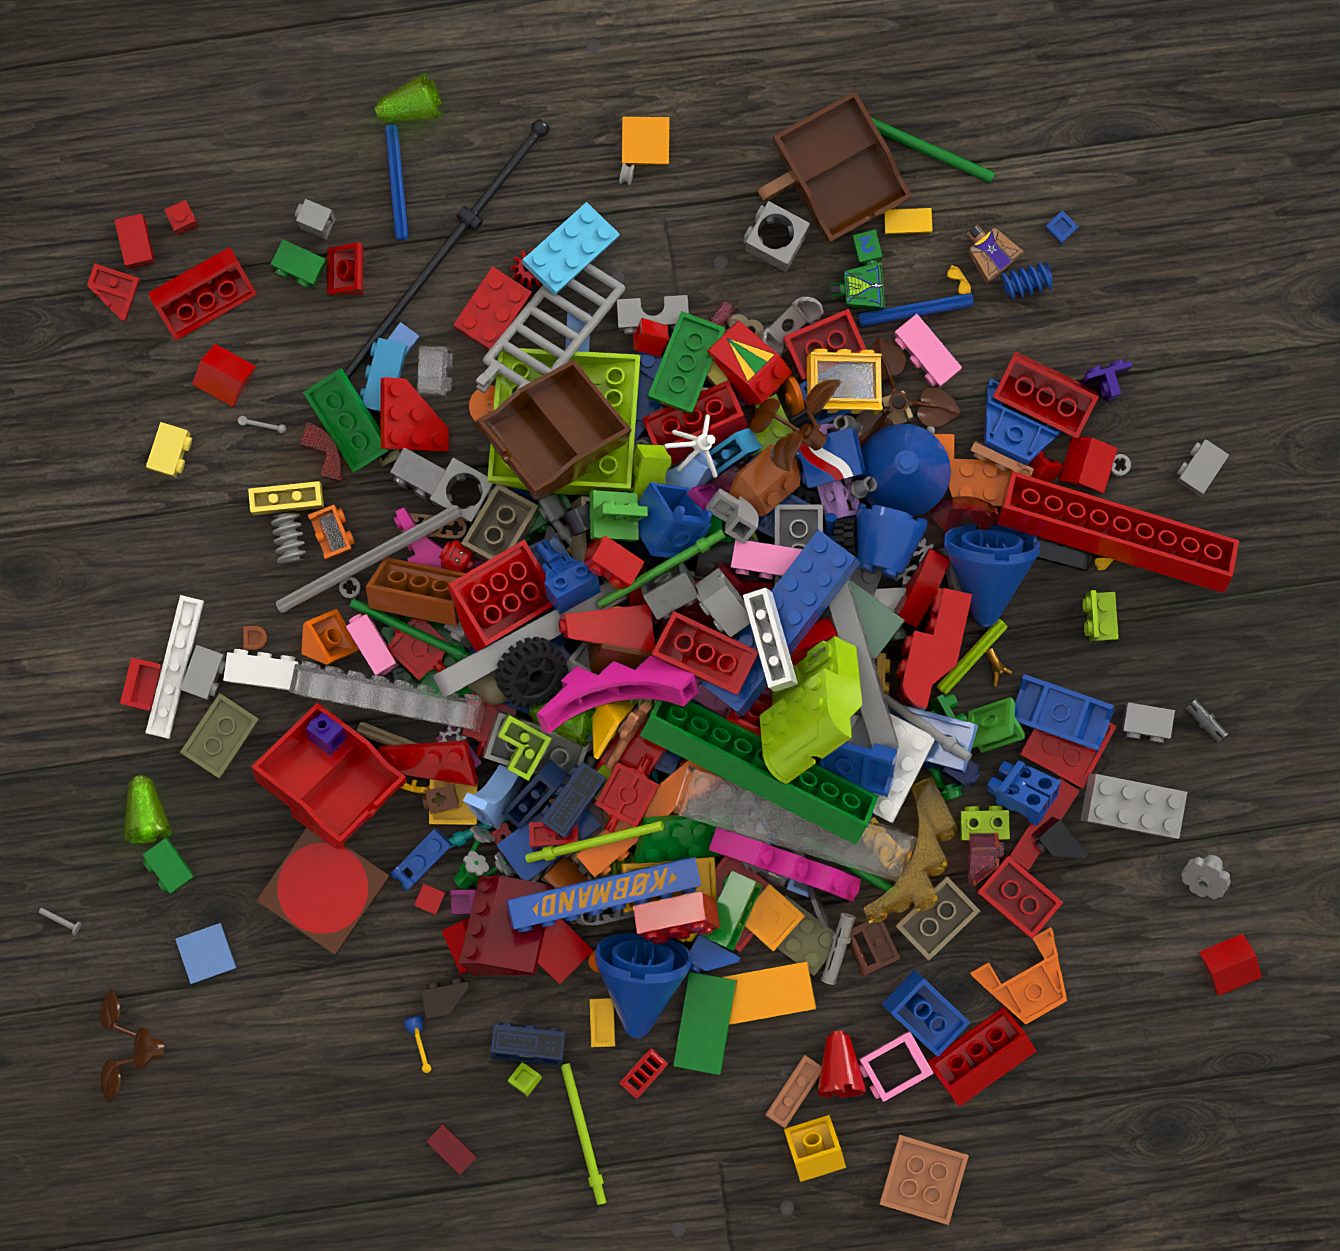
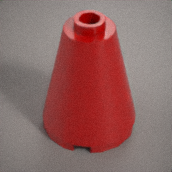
[818,1031,866,1098]

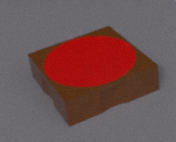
[256,828,391,955]

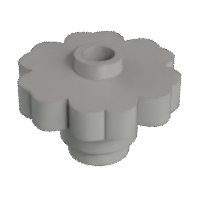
[1181,855,1231,899]

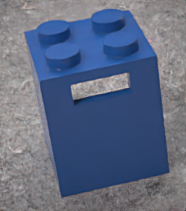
[638,482,712,561]

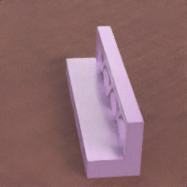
[817,423,859,519]

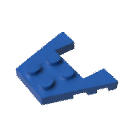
[984,378,1063,466]

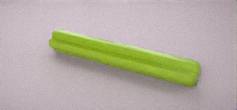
[937,619,1007,694]

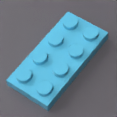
[521,202,620,296]

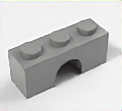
[617,295,689,335]

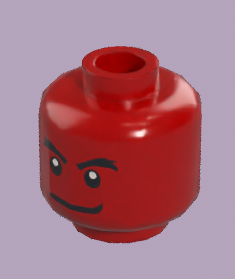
[438,540,476,572]

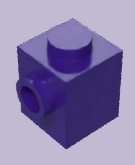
[306,712,346,755]

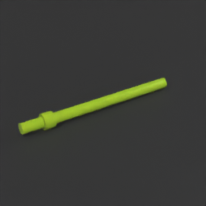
[525,821,664,863]
[561,1063,607,1205]

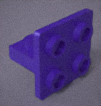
[1081,359,1132,403]

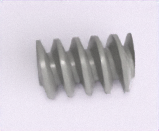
[271,513,306,564]

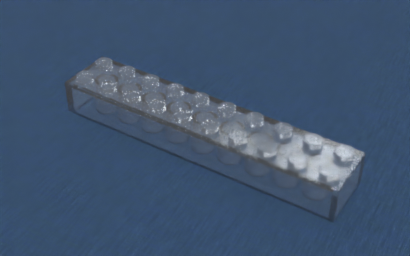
[674,765,917,883]

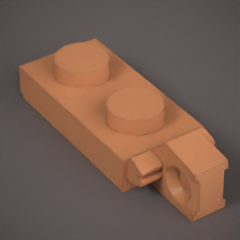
[971,440,1034,477]

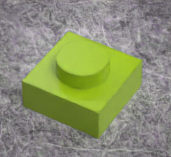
[507,1062,542,1097]

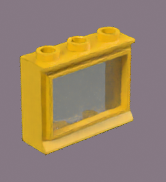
[807,349,883,415]

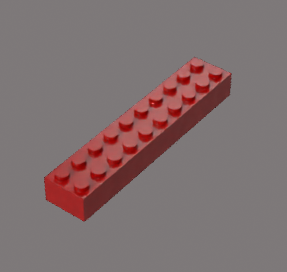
[997,471,1239,593]

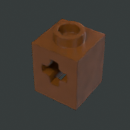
[422,784,460,814]

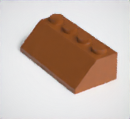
[366,557,466,626]

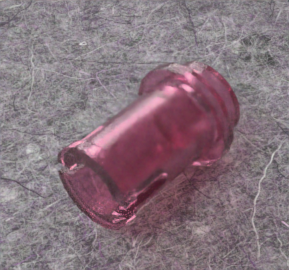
[708,300,735,327]

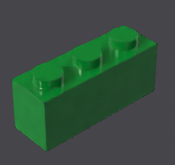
[702,871,763,951]

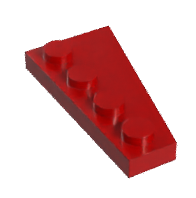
[377,740,479,786]

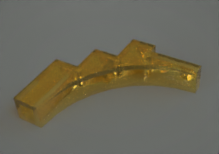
[863,776,958,923]

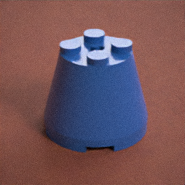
[856,504,928,579]

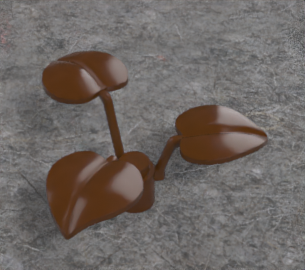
[856,338,960,447]
[750,379,842,471]
[100,988,164,1102]

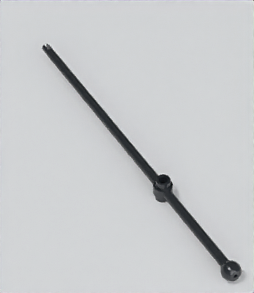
[344,119,550,379]

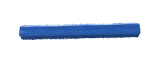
[385,125,408,240]
[858,293,974,327]

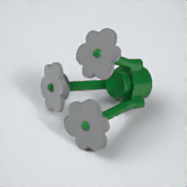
[454,825,514,890]

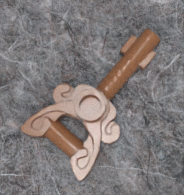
[606,701,652,770]

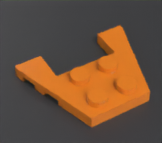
[933,434,1014,507]
[970,927,1067,1024]

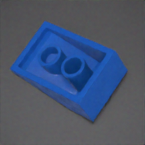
[882,969,971,1057]

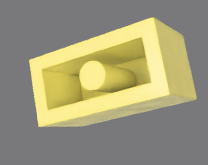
[146,422,192,478]

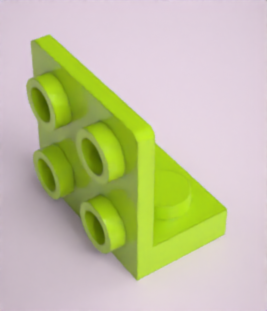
[1082,590,1118,641]

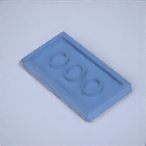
[888,705,978,772]

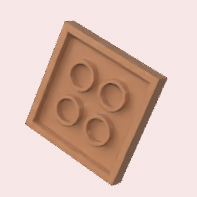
[879,1134,969,1225]

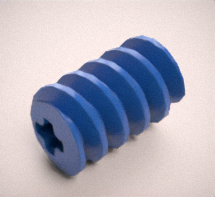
[1001,260,1053,301]

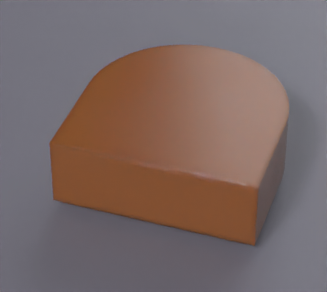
[243,626,268,650]

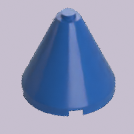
[856,424,951,518]
[944,524,1040,627]
[595,932,691,1038]

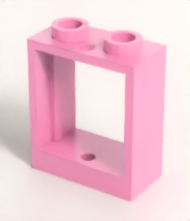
[346,613,400,678]
[859,1031,934,1102]

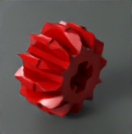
[511,249,541,289]

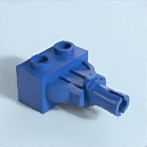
[535,540,601,614]

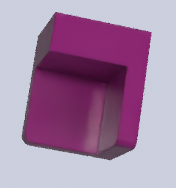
[450,890,476,914]

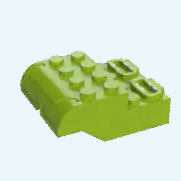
[760,636,862,784]

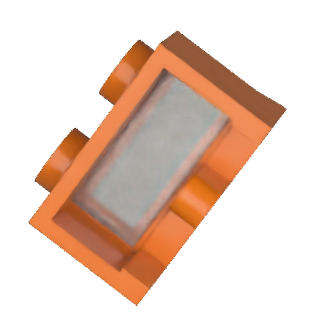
[308,505,355,561]

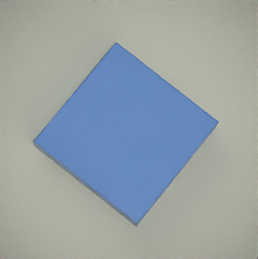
[175,923,237,984]

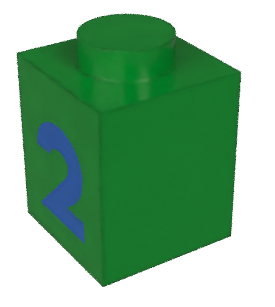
[852,229,883,266]

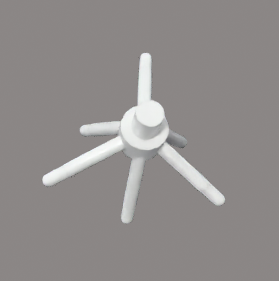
[665,415,718,478]

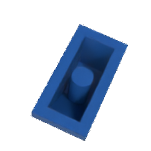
[690,935,740,973]

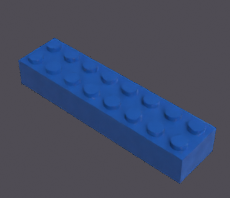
[701,529,861,716]

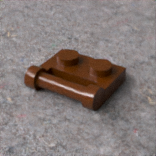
[849,915,901,977]

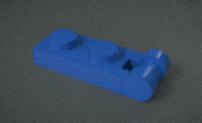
[390,828,453,892]

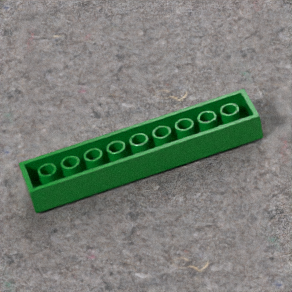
[640,700,879,845]

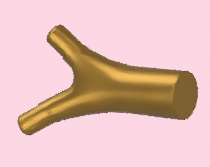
[985,648,1012,687]

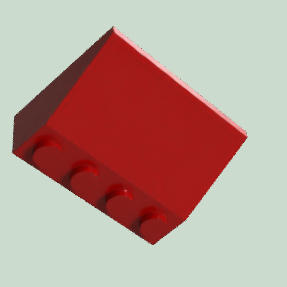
[447,539,553,652]

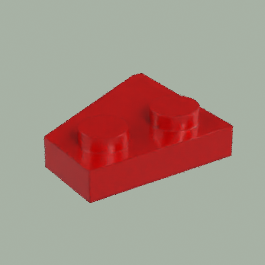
[87,263,140,322]

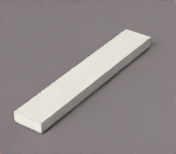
[146,595,204,739]

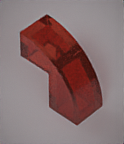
[300,422,343,483]
[931,496,998,532]

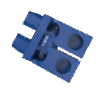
[987,760,1061,826]

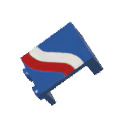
[796,428,867,489]

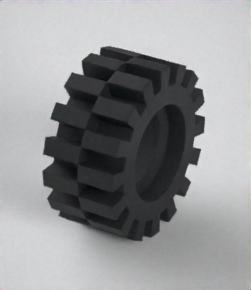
[834,518,856,557]

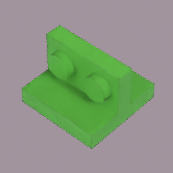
[589,490,648,542]
[968,697,1025,753]

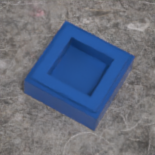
[1045,210,1078,244]

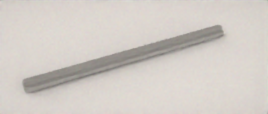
[276,505,462,612]

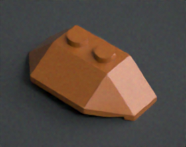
[729,444,802,517]

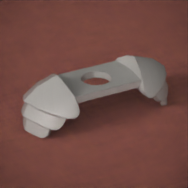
[760,297,824,357]

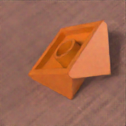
[301,609,360,665]

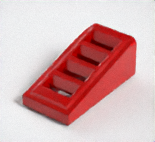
[619,1048,669,1099]

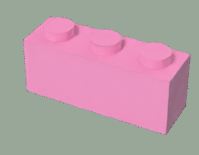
[894,314,962,388]
[731,539,802,579]

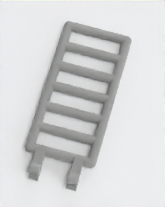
[476,264,625,396]

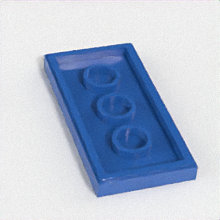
[497,803,602,881]

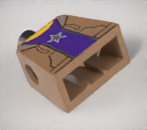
[967,225,1023,285]

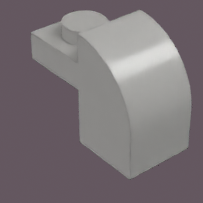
[706,488,759,544]

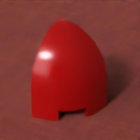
[1028,452,1063,483]

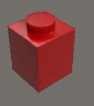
[164,200,199,236]
[633,318,671,357]

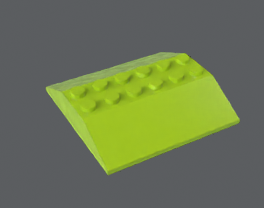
[487,348,640,495]

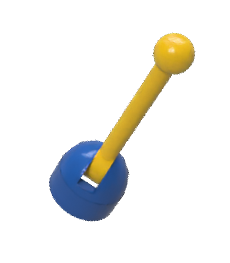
[403,1015,431,1073]

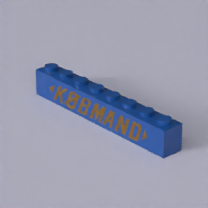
[505,857,701,932]

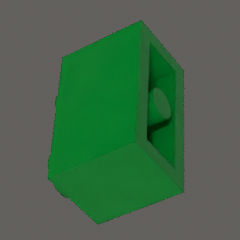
[271,239,327,289]
[143,838,196,894]

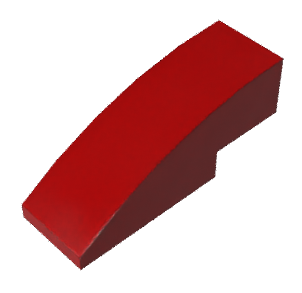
[894,548,950,628]

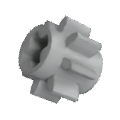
[438,726,467,742]

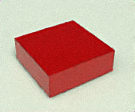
[414,884,446,915]

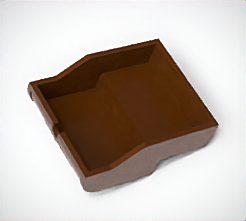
[772,91,912,243]
[475,359,632,500]

